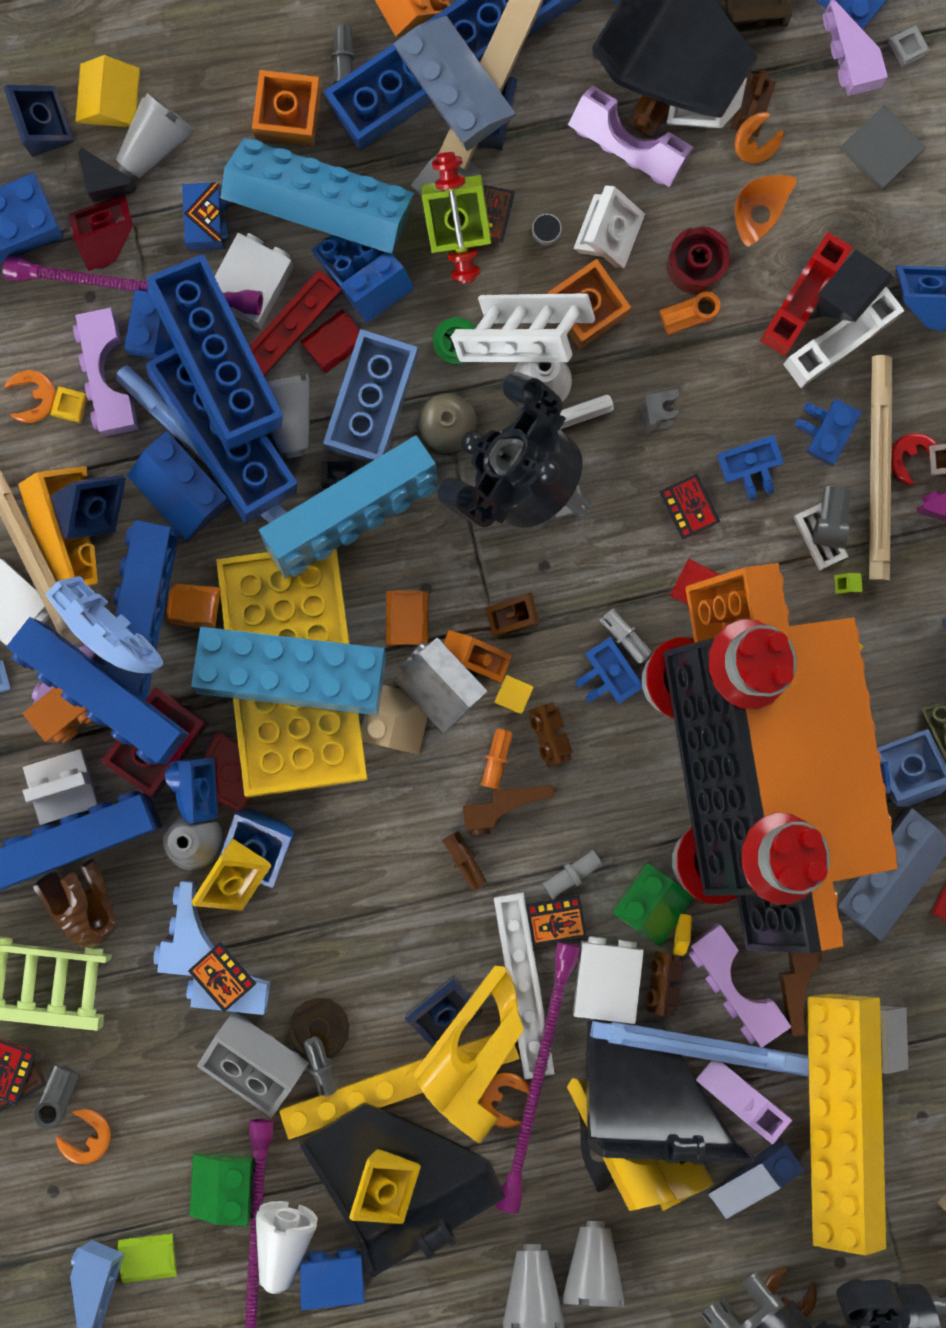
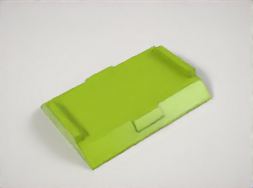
[118,1233,177,1283]

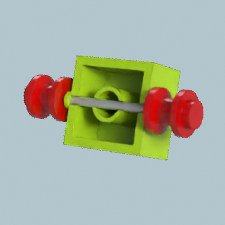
[421,152,491,284]

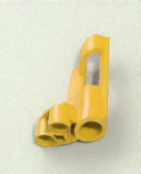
[413,966,524,1144]
[567,1078,714,1211]

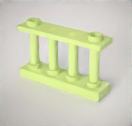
[0,937,112,1031]

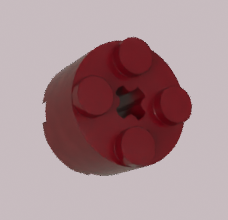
[666,226,730,295]

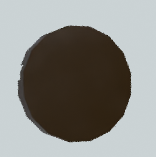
[288,997,350,1058]

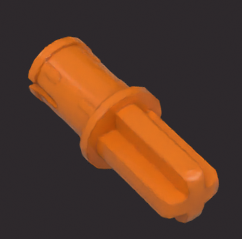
[480,728,513,790]

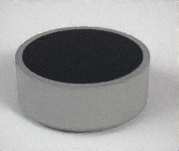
[532,213,562,246]

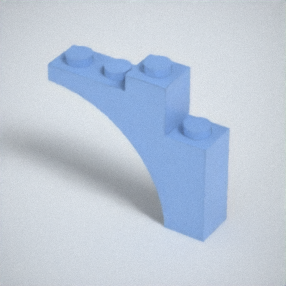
[154,880,270,1015]

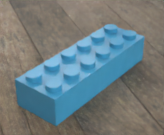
[220,138,414,254]
[259,435,439,579]
[191,627,387,715]

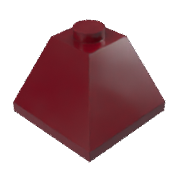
[69,194,133,271]

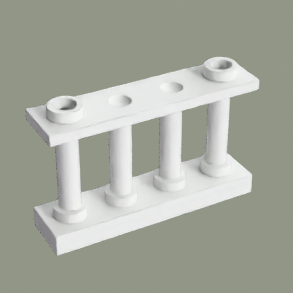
[451,294,595,362]

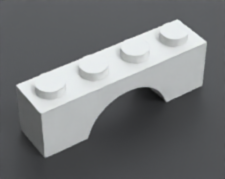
[783,287,904,388]

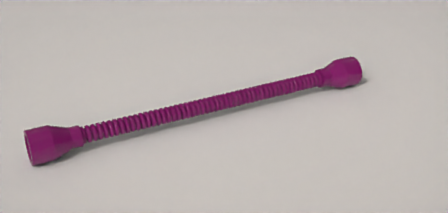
[3,256,264,316]
[495,942,581,1213]
[245,1119,274,1328]

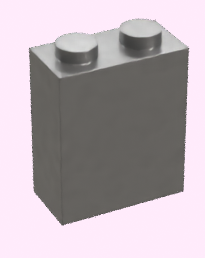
[394,638,488,734]

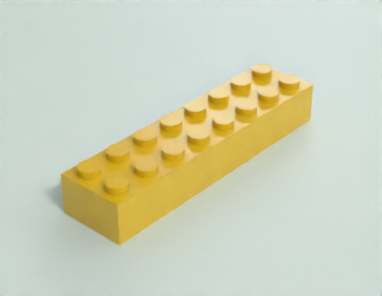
[807,993,886,1256]

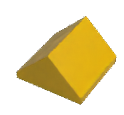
[75,55,140,127]
[191,839,271,911]
[349,1149,421,1224]

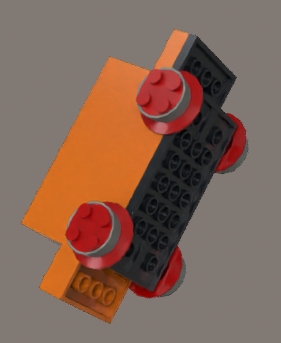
[642,563,898,953]

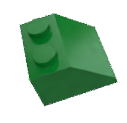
[611,862,695,947]
[190,1153,254,1226]

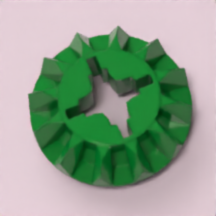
[433,317,476,366]

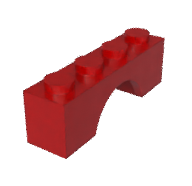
[759,231,853,356]

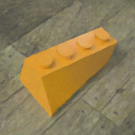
[18,466,98,587]

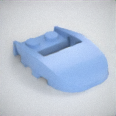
[45,576,163,673]

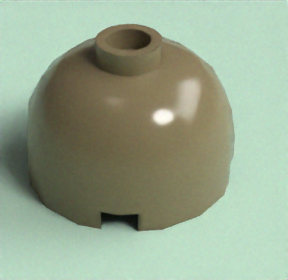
[418,393,477,454]

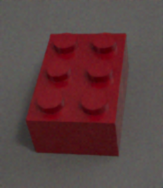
[101,687,209,797]

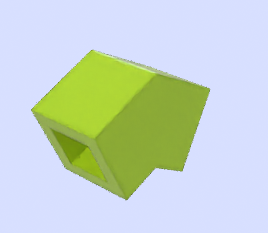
[834,573,862,595]

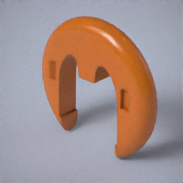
[735,112,783,164]
[4,370,56,423]
[479,1073,530,1128]
[56,1109,111,1164]

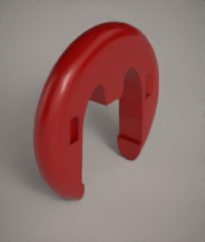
[891,433,938,486]

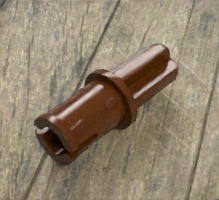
[442,831,487,891]

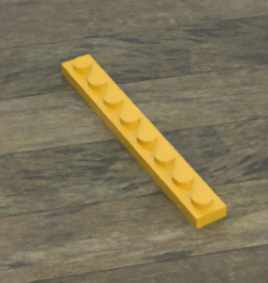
[279,1034,520,1140]

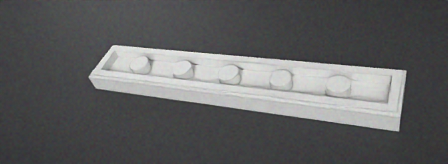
[493,892,555,1079]

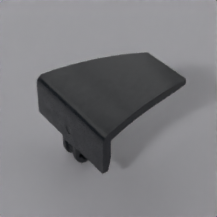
[586,1019,754,1164]
[299,1103,505,1277]

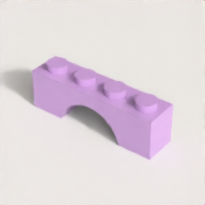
[568,85,694,187]
[73,307,140,437]
[688,923,791,1048]

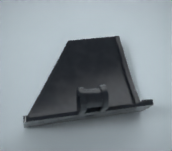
[592,0,758,118]

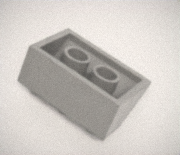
[197,1012,309,1118]

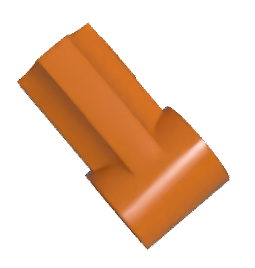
[659,291,721,336]

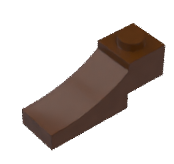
[463,785,554,835]
[779,951,823,1037]

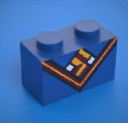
[182,182,229,251]

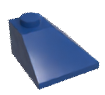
[895,265,946,331]

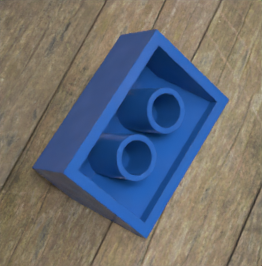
[127,431,231,542]

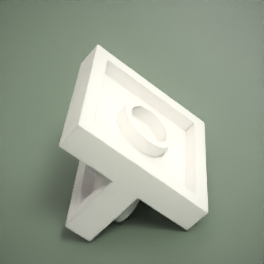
[573,185,645,268]
[22,749,99,825]

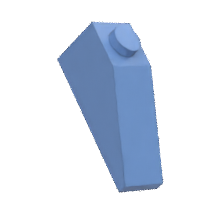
[70,1240,124,1328]

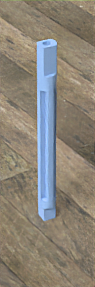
[115,365,287,523]
[590,1021,809,1077]

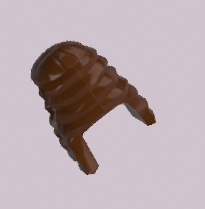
[33,859,116,948]

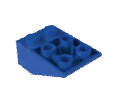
[311,235,414,323]

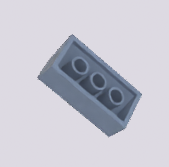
[393,16,516,151]
[837,808,946,941]

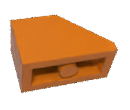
[443,630,512,683]

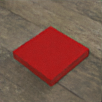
[203,732,250,812]

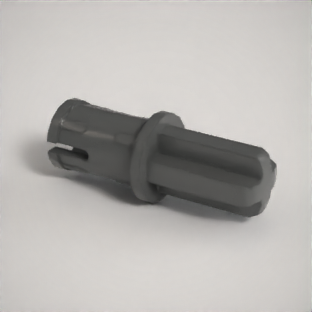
[331,24,355,84]
[304,1036,337,1096]

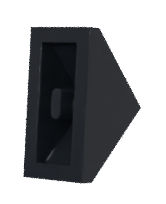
[78,148,137,202]

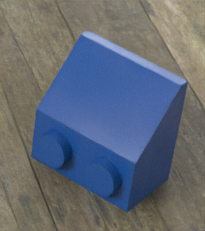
[124,290,175,360]
[300,1247,367,1310]

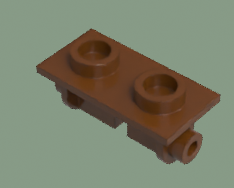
[730,70,776,137]
[627,95,670,138]
[529,702,573,767]
[646,951,683,1016]

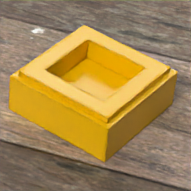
[50,386,88,424]
[494,675,534,715]
[673,914,692,956]

